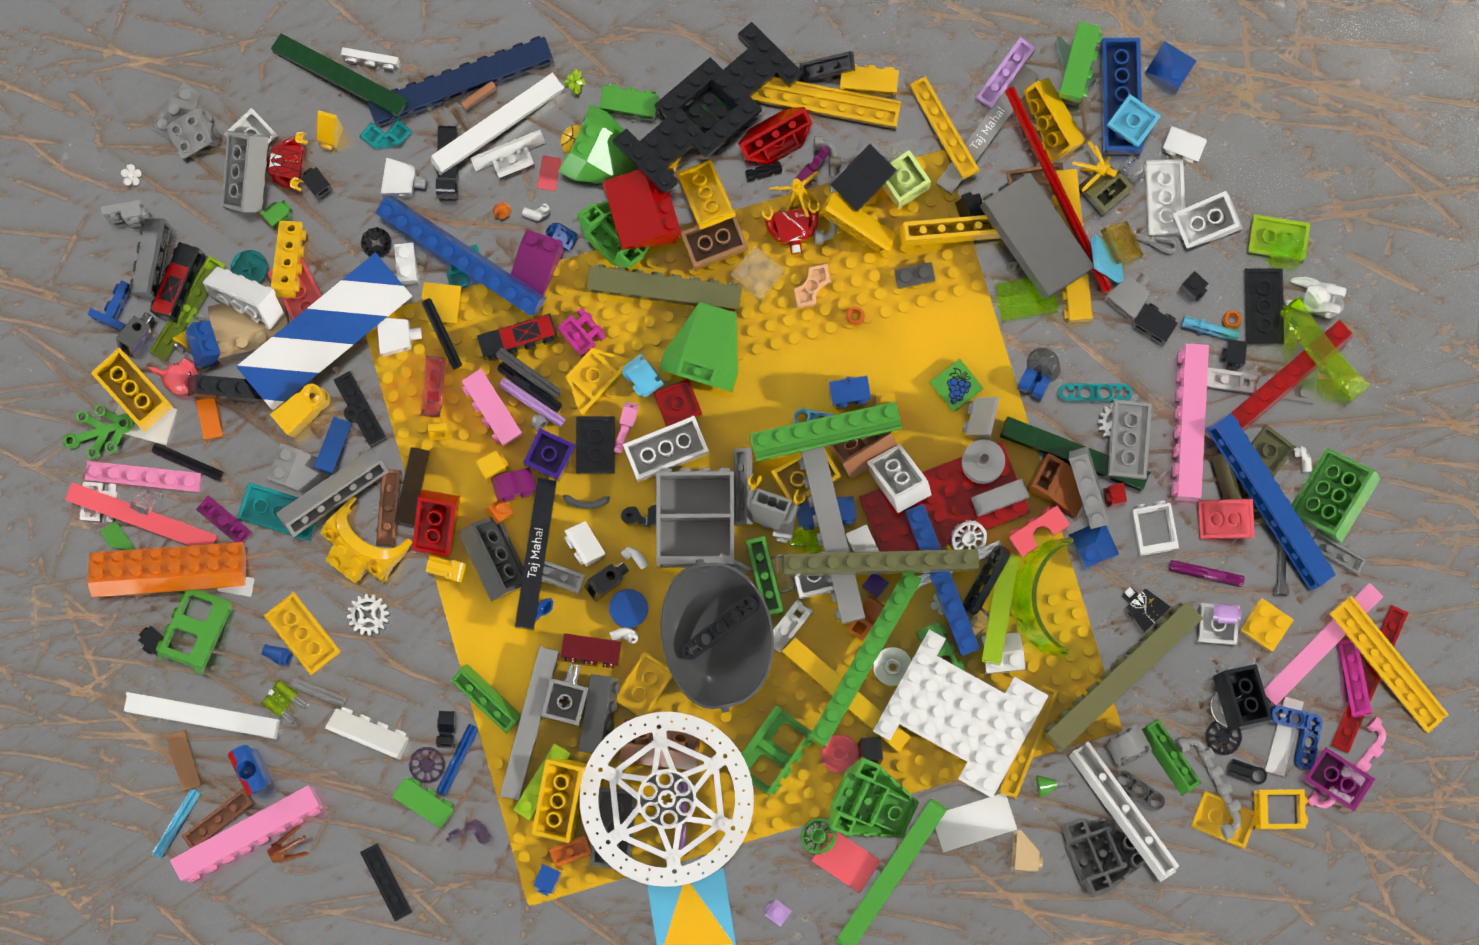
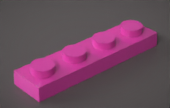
[1338,639,1372,718]

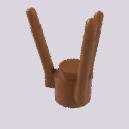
[267,825,309,864]

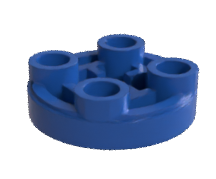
[609,589,648,628]

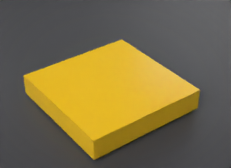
[419,282,462,325]

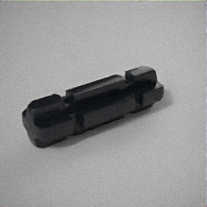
[745,161,782,181]

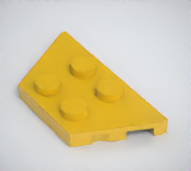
[565,348,631,415]

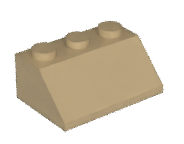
[1011,830,1043,873]

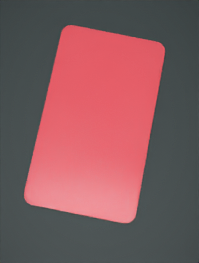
[537,155,561,191]

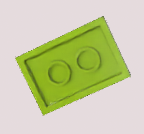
[1248,214,1311,262]

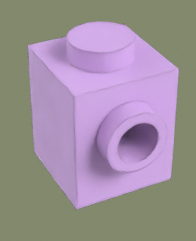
[764,900,792,927]

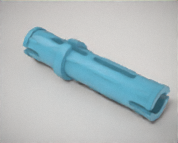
[1181,315,1240,341]

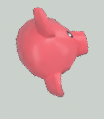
[149,357,199,395]

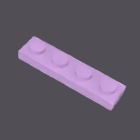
[976,37,1036,109]

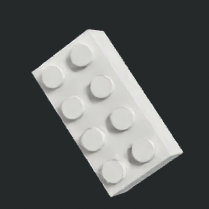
[623,416,709,483]

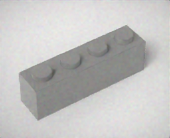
[1069,447,1110,529]

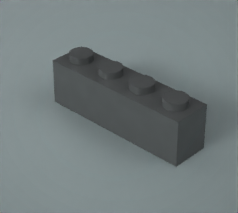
[579,674,621,754]

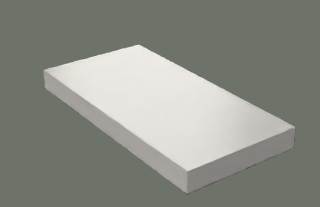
[1145,159,1186,236]
[935,794,1017,853]

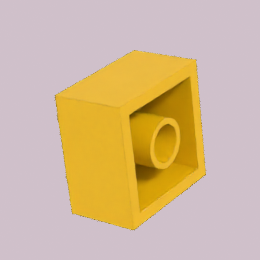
[1238,598,1294,653]

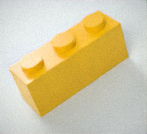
[840,64,899,97]

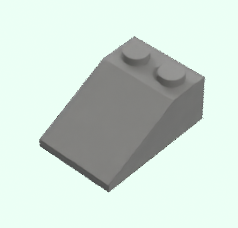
[963,397,999,440]
[267,443,337,494]

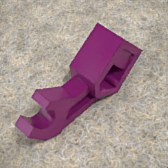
[794,146,830,189]

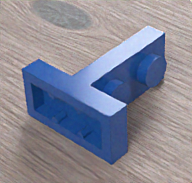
[87,280,129,332]

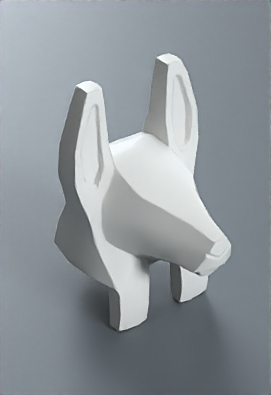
[1284,277,1347,318]

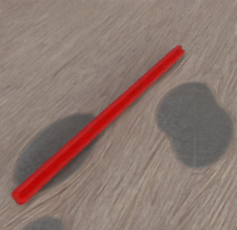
[1005,87,1112,293]

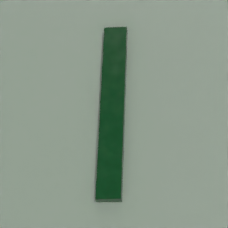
[271,33,409,117]

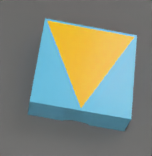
[647,868,736,945]

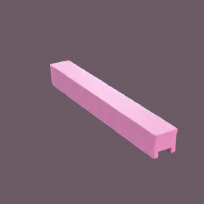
[1264,583,1384,706]

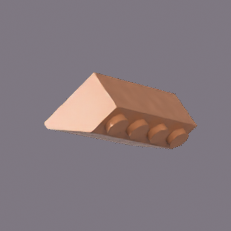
[619,719,700,770]

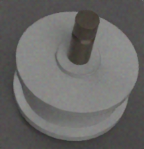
[962,439,1005,484]

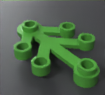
[63,405,134,459]

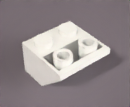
[564,521,606,568]

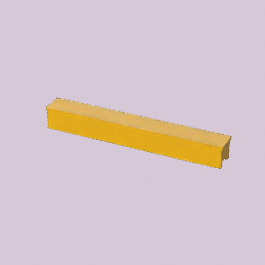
[781,637,911,754]

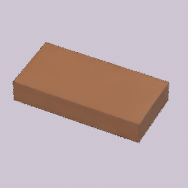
[461,81,497,112]

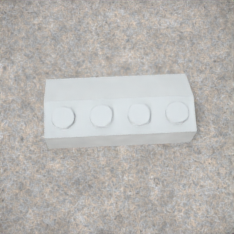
[325,707,409,760]

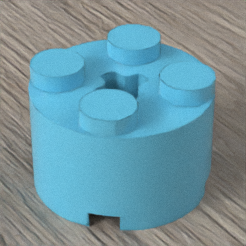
[621,353,664,398]

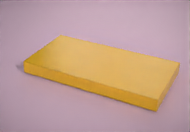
[676,160,736,230]
[263,592,341,676]

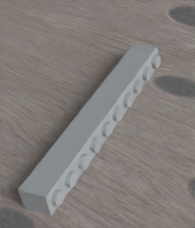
[799,447,865,624]

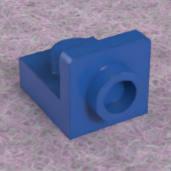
[545,223,578,251]

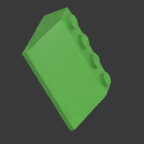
[1291,448,1380,543]

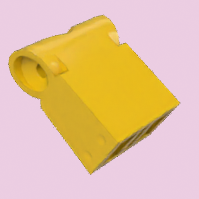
[270,384,331,438]

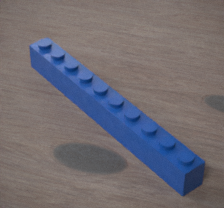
[375,196,547,316]
[1206,413,1336,590]

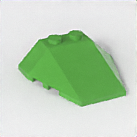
[558,104,639,184]
[577,199,649,268]
[829,757,919,838]

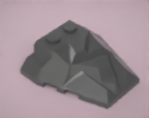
[1063,818,1146,897]

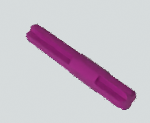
[1169,560,1245,587]

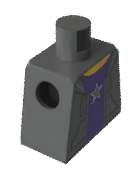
[116,312,154,359]

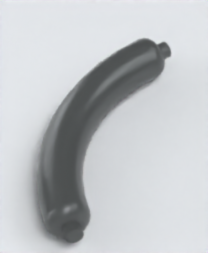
[562,494,610,509]

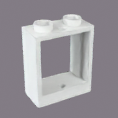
[1131,501,1179,557]

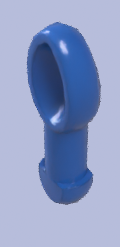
[536,598,553,621]

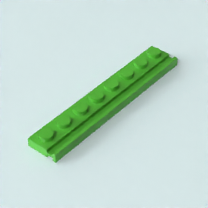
[749,402,903,462]

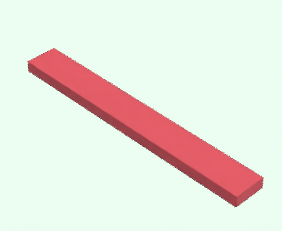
[65,482,217,546]

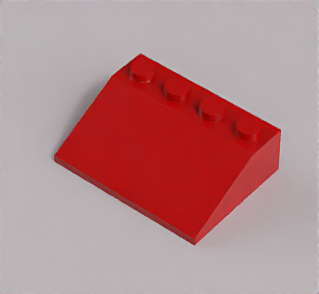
[602,170,681,250]

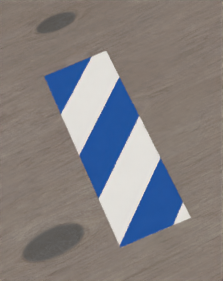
[236,252,412,410]

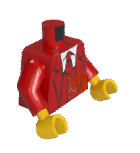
[266,132,308,191]

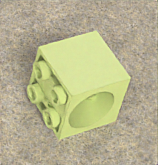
[882,150,931,209]

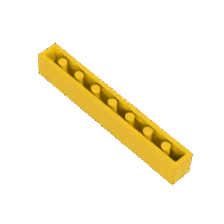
[1050,169,1093,324]

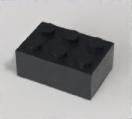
[1213,664,1273,732]

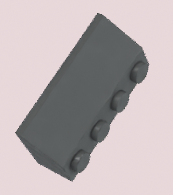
[129,218,171,299]
[458,517,524,602]

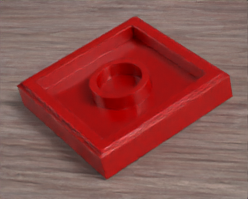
[653,379,703,427]

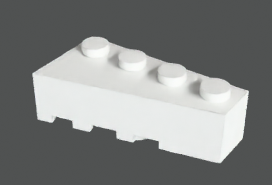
[203,267,285,331]

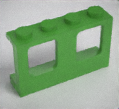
[156,590,232,675]
[735,705,812,796]

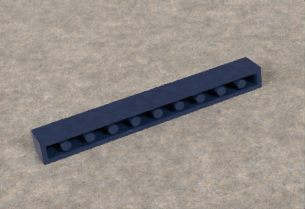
[367,36,554,126]

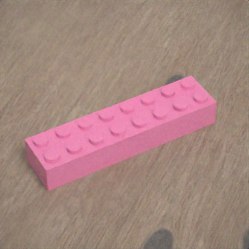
[1171,344,1209,502]
[170,785,323,883]

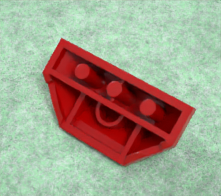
[738,107,813,164]

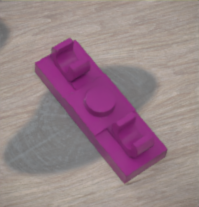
[196,495,252,543]

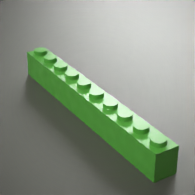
[808,573,922,749]

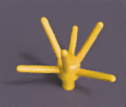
[1072,141,1117,192]
[770,171,818,217]

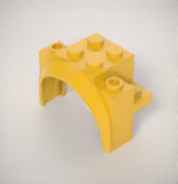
[320,497,412,584]

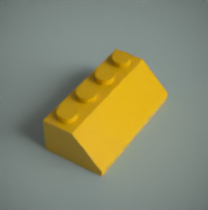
[818,192,897,254]
[532,758,587,843]

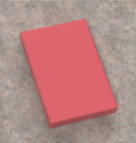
[1198,499,1255,539]
[811,832,881,893]

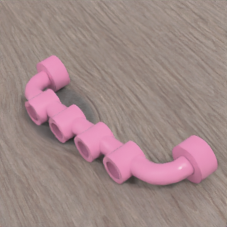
[1307,716,1386,808]

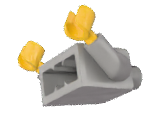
[745,474,806,530]

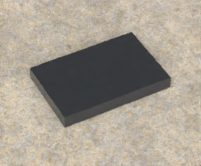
[830,143,898,212]
[576,416,615,474]

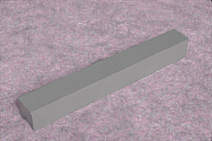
[500,646,559,801]

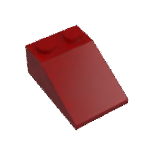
[412,490,460,557]

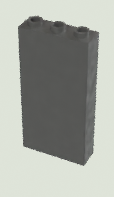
[980,173,1094,301]

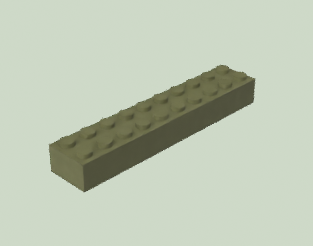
[1042,601,1203,753]

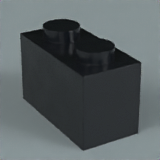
[1132,303,1178,345]

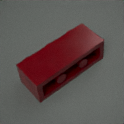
[560,633,622,669]

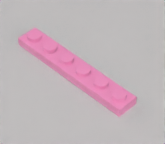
[84,461,202,493]

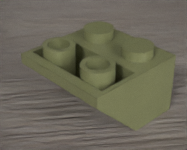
[1079,166,1133,216]

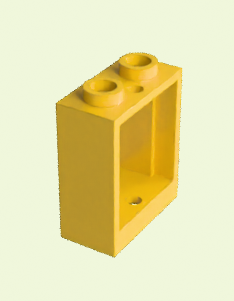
[1254,789,1308,830]

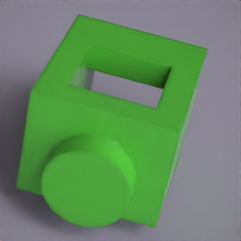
[260,200,292,230]

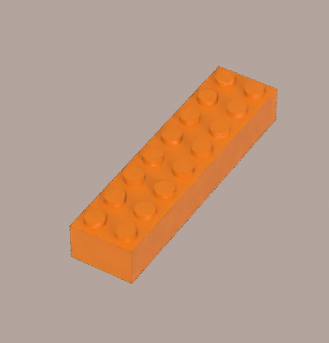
[87,542,247,597]

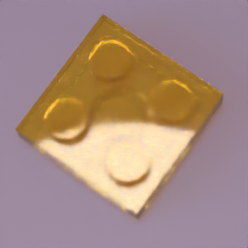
[1100,221,1144,264]

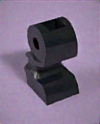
[621,505,656,529]
[436,711,455,748]

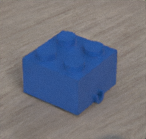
[828,376,871,409]

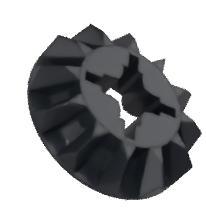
[361,227,391,257]

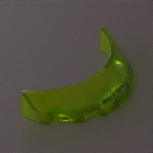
[1279,296,1371,401]
[1012,538,1073,655]

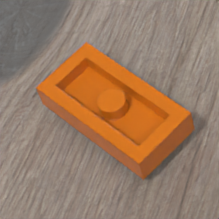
[549,836,591,868]

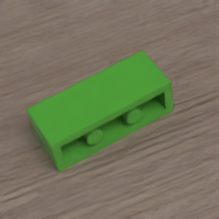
[599,84,659,121]
[392,776,455,829]

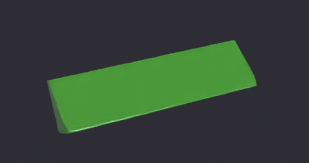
[451,664,521,734]
[1142,719,1201,796]

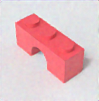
[1008,505,1070,558]

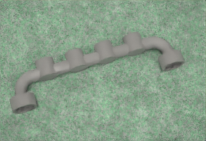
[814,136,842,245]
[1176,736,1242,840]

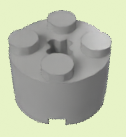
[1107,725,1152,767]

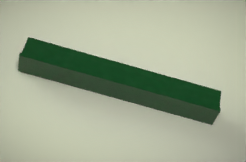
[1000,416,1151,492]

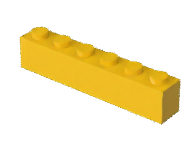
[898,215,1001,247]

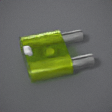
[261,680,307,723]

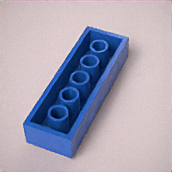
[1100,38,1143,155]

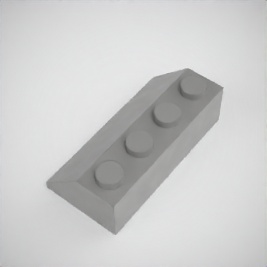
[221,131,268,212]

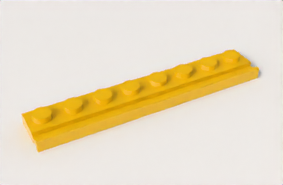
[751,77,901,129]
[1329,596,1449,733]

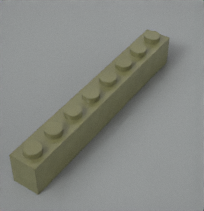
[587,264,742,312]

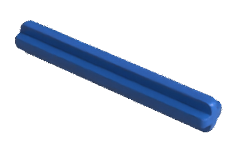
[436,724,478,796]

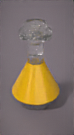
[172,313,207,354]

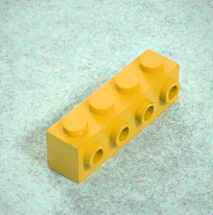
[271,220,307,299]

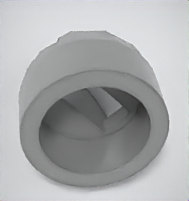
[531,414,548,431]

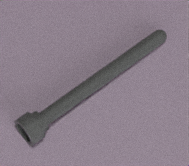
[1274,543,1290,596]

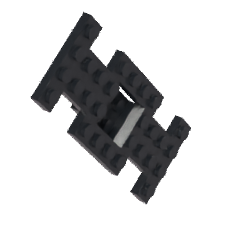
[612,22,803,195]

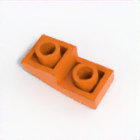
[195,398,222,440]

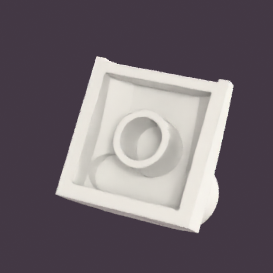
[224,108,278,144]
[1198,603,1240,645]

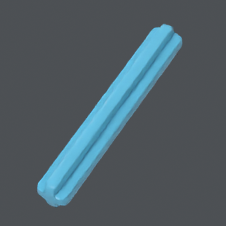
[152,789,200,858]

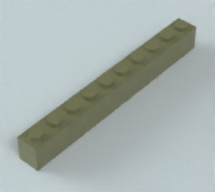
[782,549,979,577]

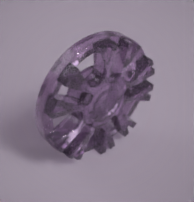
[409,747,445,783]

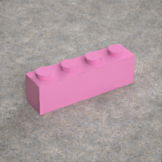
[461,369,523,447]

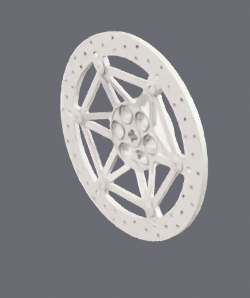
[580,712,754,887]

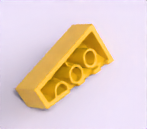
[1024,78,1086,164]

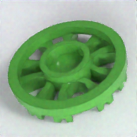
[801,818,837,855]

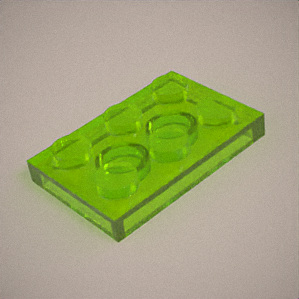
[995,278,1058,322]

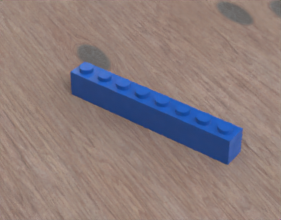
[904,504,980,656]

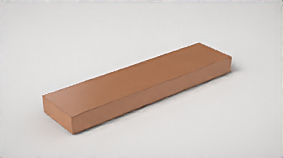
[376,469,402,547]
[181,789,255,848]

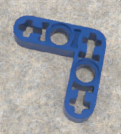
[1270,706,1322,769]

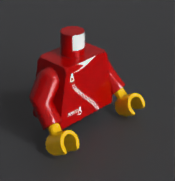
[761,200,820,255]

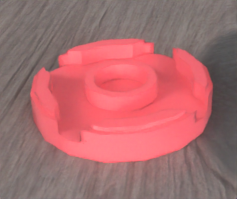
[821,735,859,773]

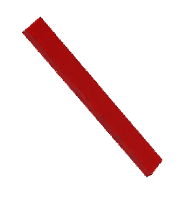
[1330,605,1409,754]

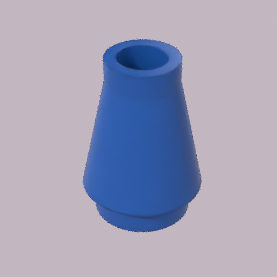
[262,644,292,666]

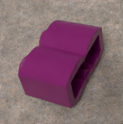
[491,468,536,503]

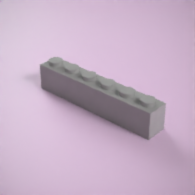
[276,448,388,537]

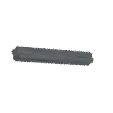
[496,348,561,399]

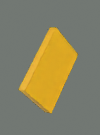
[616,651,673,717]
[1190,791,1255,849]

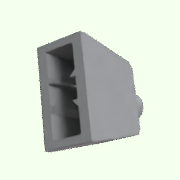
[1105,273,1151,322]

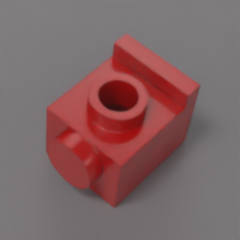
[1103,483,1127,508]

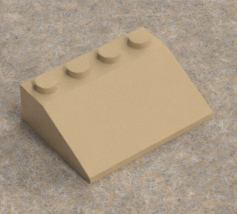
[208,297,289,362]

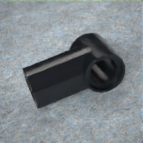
[1227,759,1267,785]

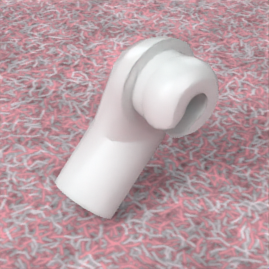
[521,204,550,221]
[621,547,648,569]

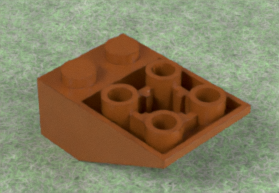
[1027,453,1083,518]

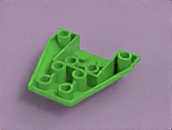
[659,302,738,392]

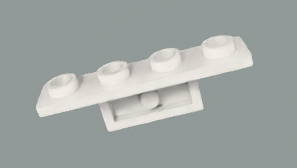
[471,130,546,178]

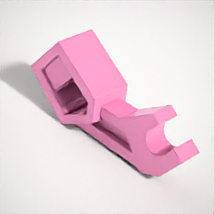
[614,401,639,453]

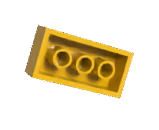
[91,347,173,432]

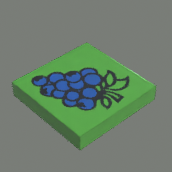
[930,359,984,412]

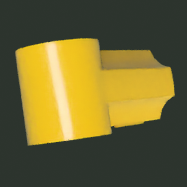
[426,556,467,583]

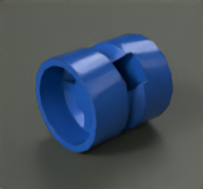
[1017,367,1052,401]

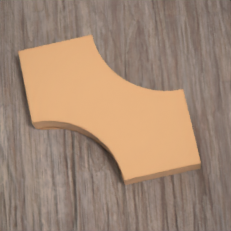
[794,264,831,309]

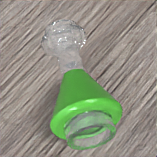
[1032,774,1076,798]

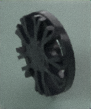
[1205,720,1242,755]

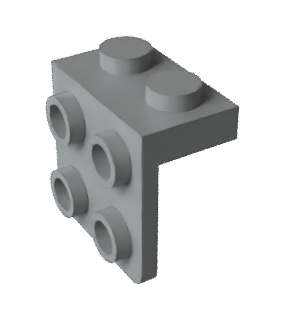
[167,108,221,158]

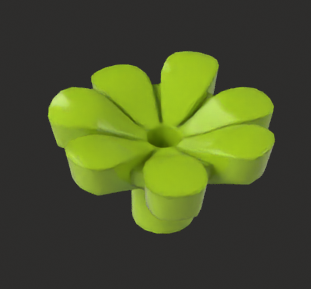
[564,69,585,94]

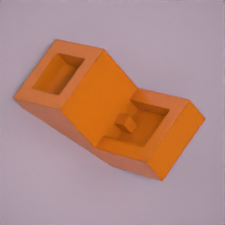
[847,595,885,641]

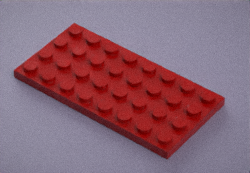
[859,441,1030,552]

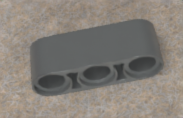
[1114,771,1165,811]

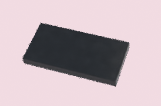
[1244,268,1284,345]

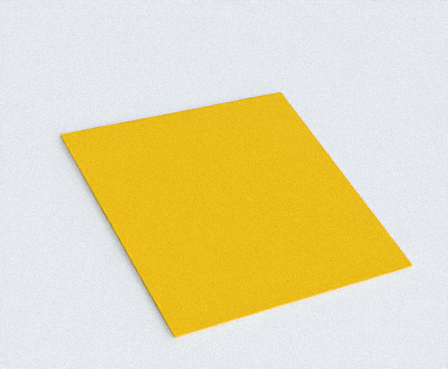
[366,150,1122,906]

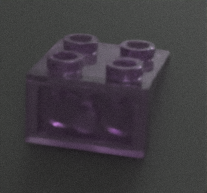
[446,819,494,845]

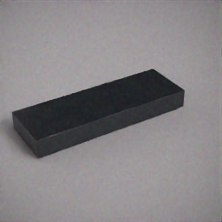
[799,51,855,83]

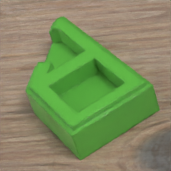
[100,521,135,550]

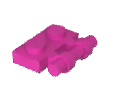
[557,308,606,357]

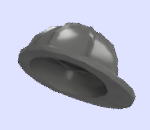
[1027,348,1060,383]

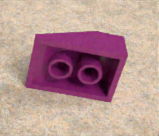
[511,229,564,296]
[1304,747,1375,811]

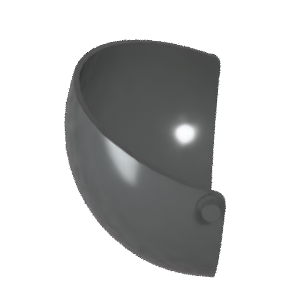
[661,559,774,713]

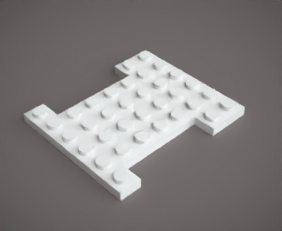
[873,630,1048,798]

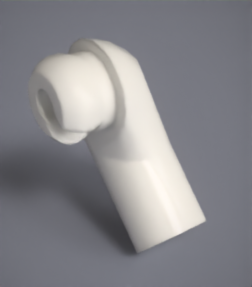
[1294,446,1312,473]
[610,627,638,644]

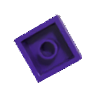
[523,428,576,482]

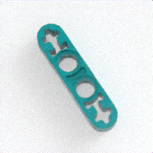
[1057,383,1133,402]

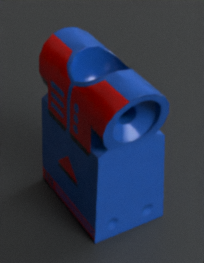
[228,745,274,796]

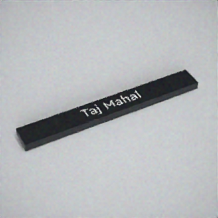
[515,478,557,631]

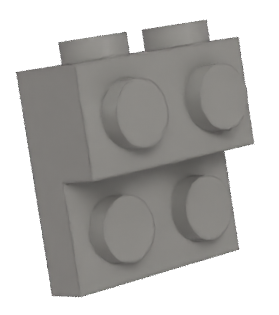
[101,200,150,227]

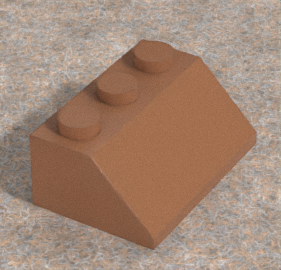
[828,432,897,479]

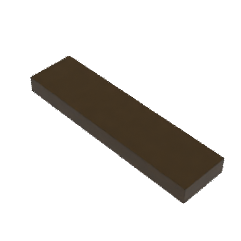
[394,447,430,526]

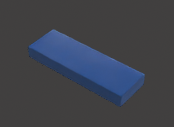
[314,417,352,475]

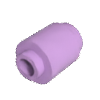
[1213,604,1242,624]

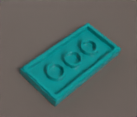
[237,482,317,541]

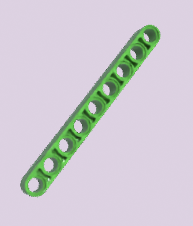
[835,798,948,945]

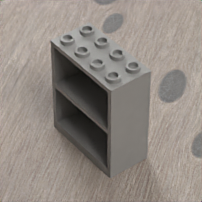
[656,468,734,568]

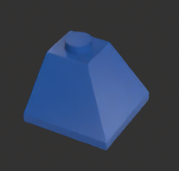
[1145,41,1197,93]
[1068,525,1119,570]

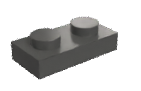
[894,262,936,289]

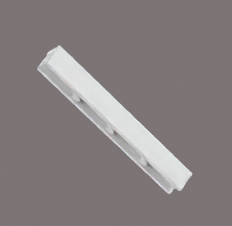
[430,72,564,175]
[124,692,281,739]
[1069,741,1179,882]

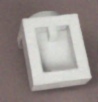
[773,519,795,543]

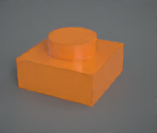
[485,500,514,524]

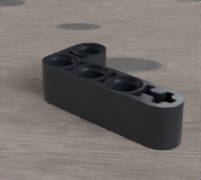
[436,126,458,199]

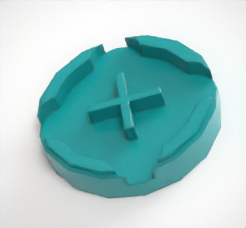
[230,250,269,285]

